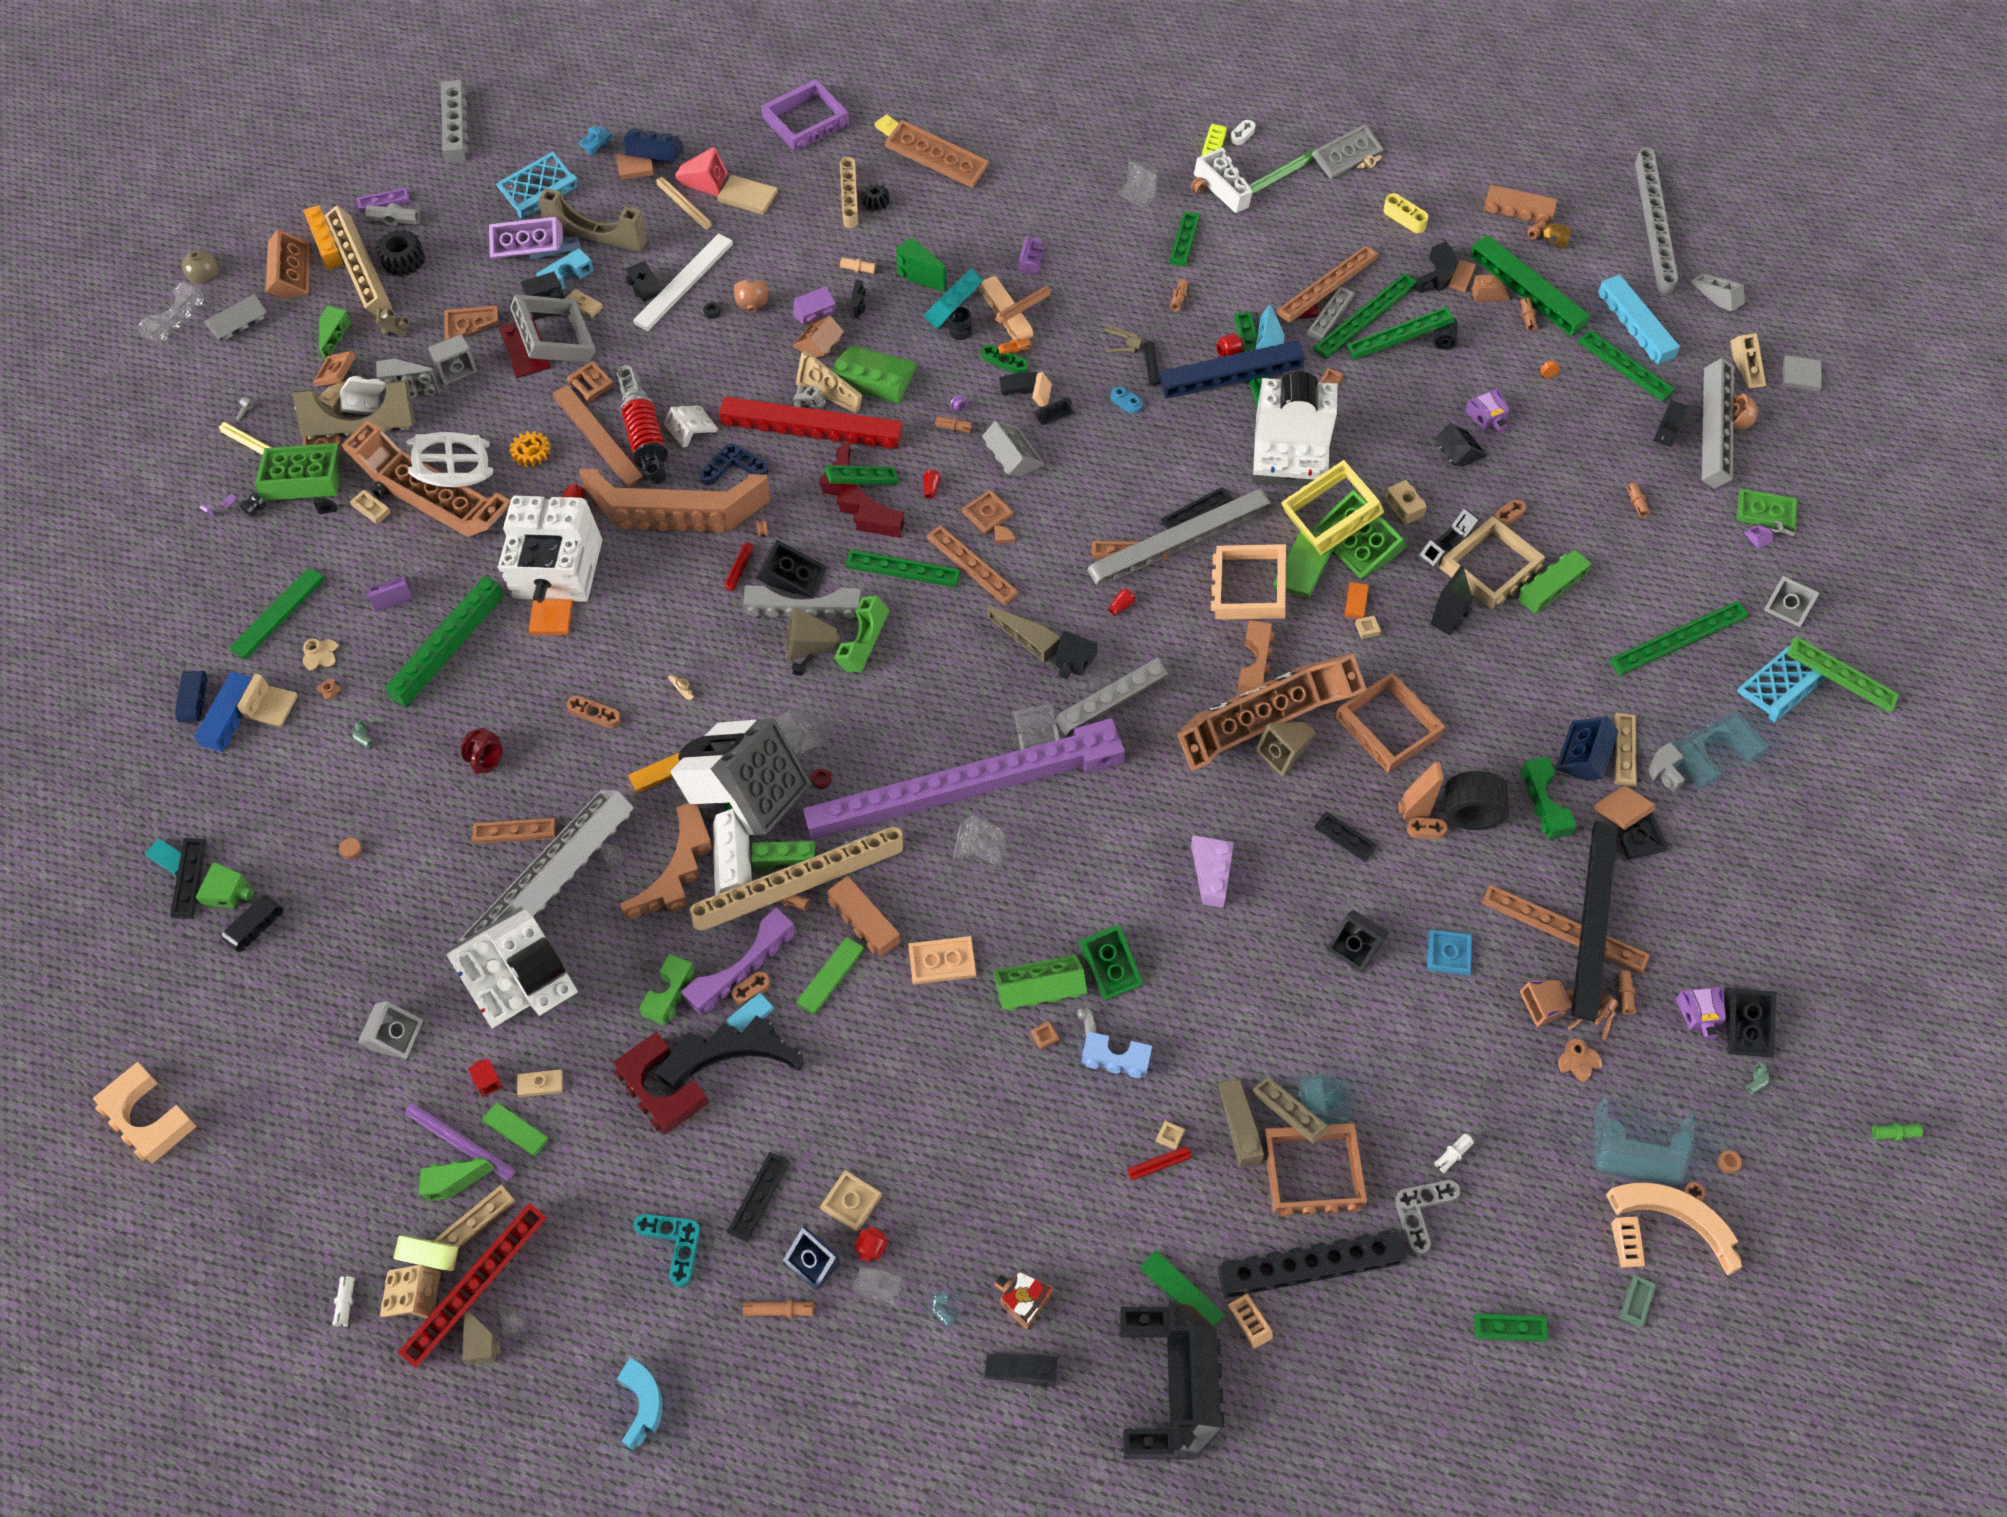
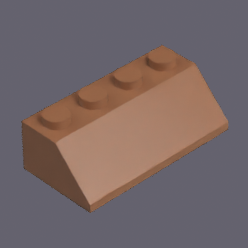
[266,229,310,299]

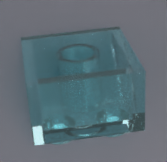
[1298,1072,1352,1125]

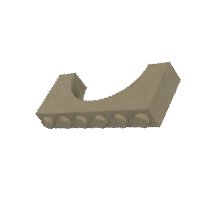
[538,188,648,252]
[292,380,415,439]

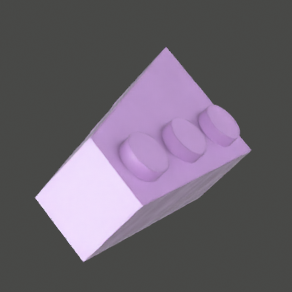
[1191,836,1234,908]

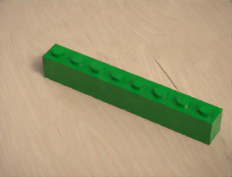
[1470,235,1590,337]
[385,575,504,707]

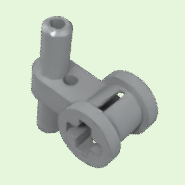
[793,385,826,409]

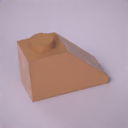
[1472,275,1510,302]

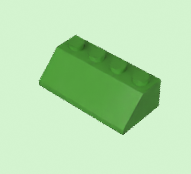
[993,955,1087,1010]

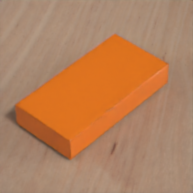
[1344,582,1369,619]

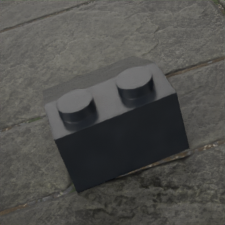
[756,540,827,598]
[1430,566,1473,636]
[1724,987,1777,1057]

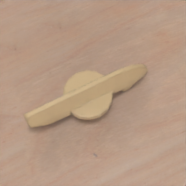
[1356,155,1382,168]
[668,675,694,700]

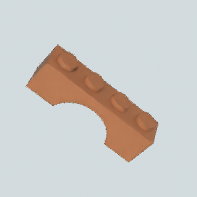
[1237,620,1274,695]

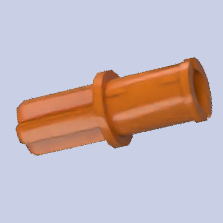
[998,339,1031,354]

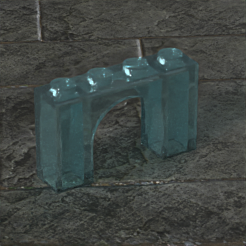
[1673,711,1769,791]

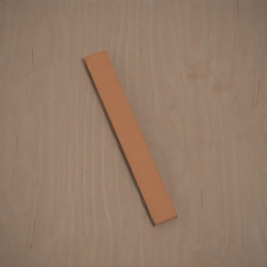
[1276,246,1379,323]
[552,385,644,488]
[1481,885,1650,974]

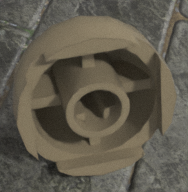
[182,250,220,284]

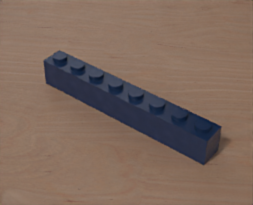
[1159,340,1305,399]

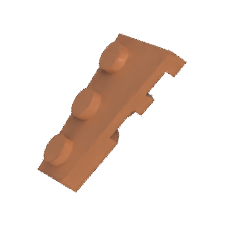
[444,306,499,340]

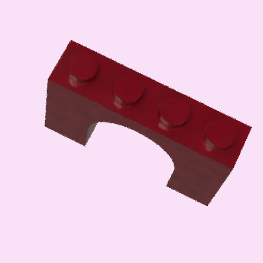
[613,1032,709,1135]

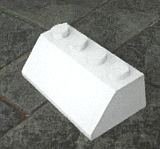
[711,809,752,895]

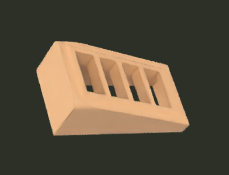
[1611,1217,1645,1268]
[1228,1294,1273,1349]

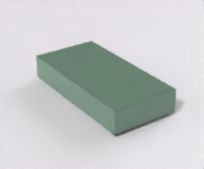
[1619,1274,1657,1328]

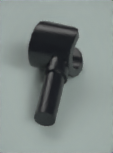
[792,654,813,676]

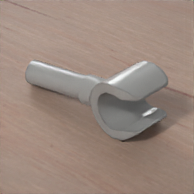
[235,396,254,421]
[1771,521,1795,537]

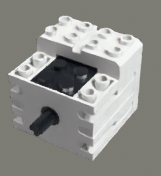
[498,496,603,603]

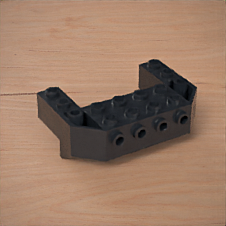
[1119,1302,1224,1460]

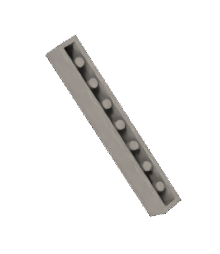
[1701,358,1734,489]

